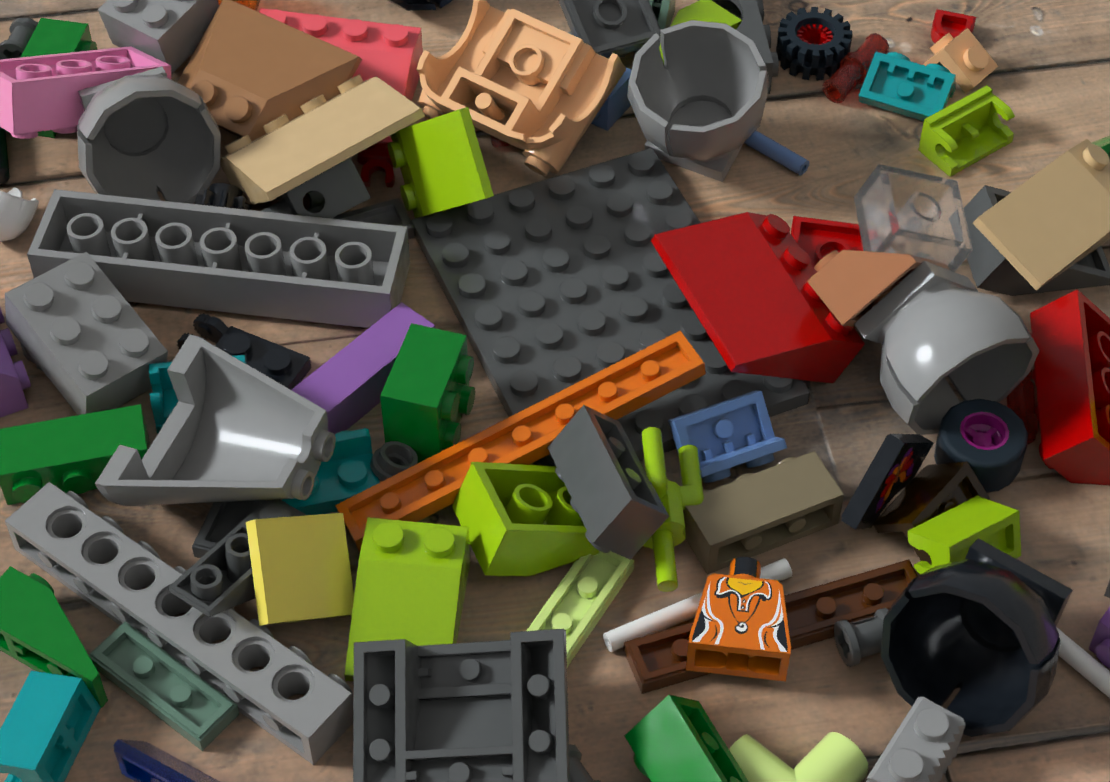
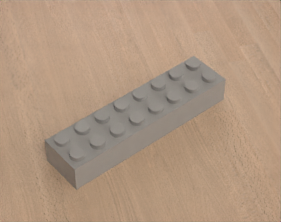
[27,189,410,328]

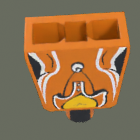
[686,557,791,682]

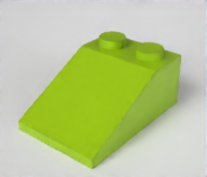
[388,107,494,218]
[452,462,600,576]
[344,517,471,681]

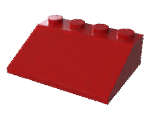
[651,212,865,383]

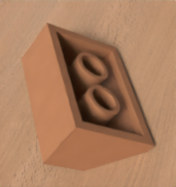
[807,250,950,327]

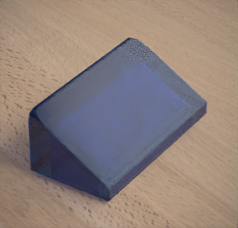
[113,739,220,782]

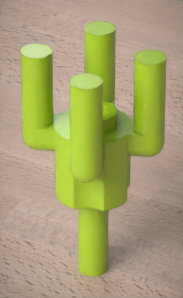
[642,427,704,592]

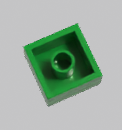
[380,323,475,463]

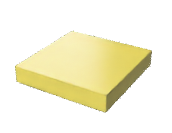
[246,513,354,626]

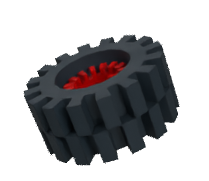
[776,7,852,81]

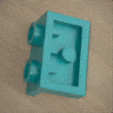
[858,51,956,121]
[282,428,380,515]

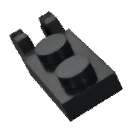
[177,313,312,390]

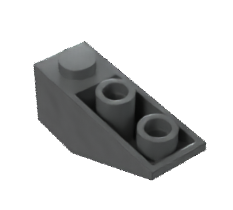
[169,499,306,617]

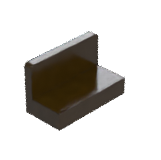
[873,462,991,563]

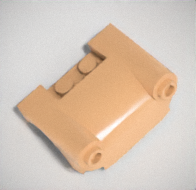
[416,0,626,176]

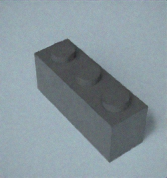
[547,405,669,560]

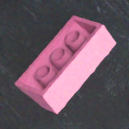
[0,46,171,139]

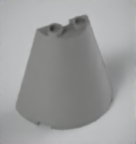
[95,334,336,506]

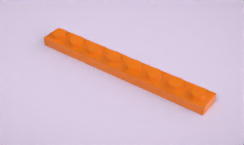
[335,331,706,552]

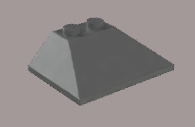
[353,629,570,782]

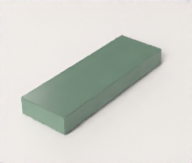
[89,621,240,751]

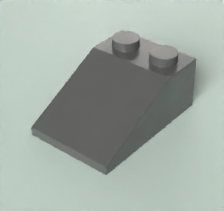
[953,185,1110,296]

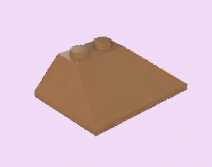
[177,0,362,141]

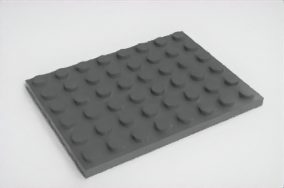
[411,148,810,466]

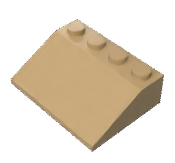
[220,74,425,205]

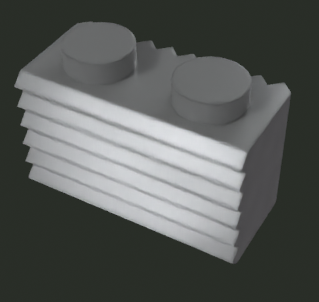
[866,697,965,782]

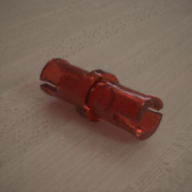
[822,33,890,103]

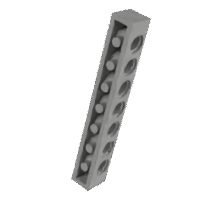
[5,482,353,765]

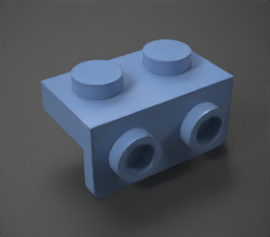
[668,391,787,483]

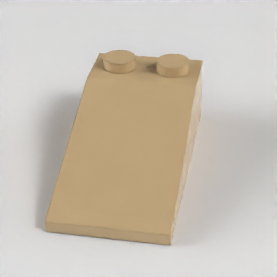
[973,139,1110,291]

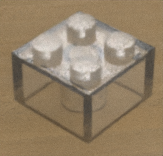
[854,164,973,272]

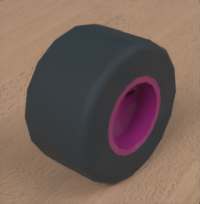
[934,399,1028,493]

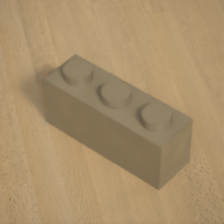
[683,451,844,574]

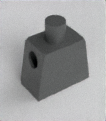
[262,158,371,219]

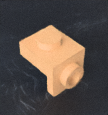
[923,28,998,94]

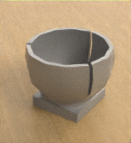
[627,20,770,182]
[77,66,221,204]
[854,261,1039,435]

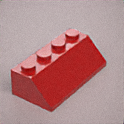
[1030,289,1110,486]

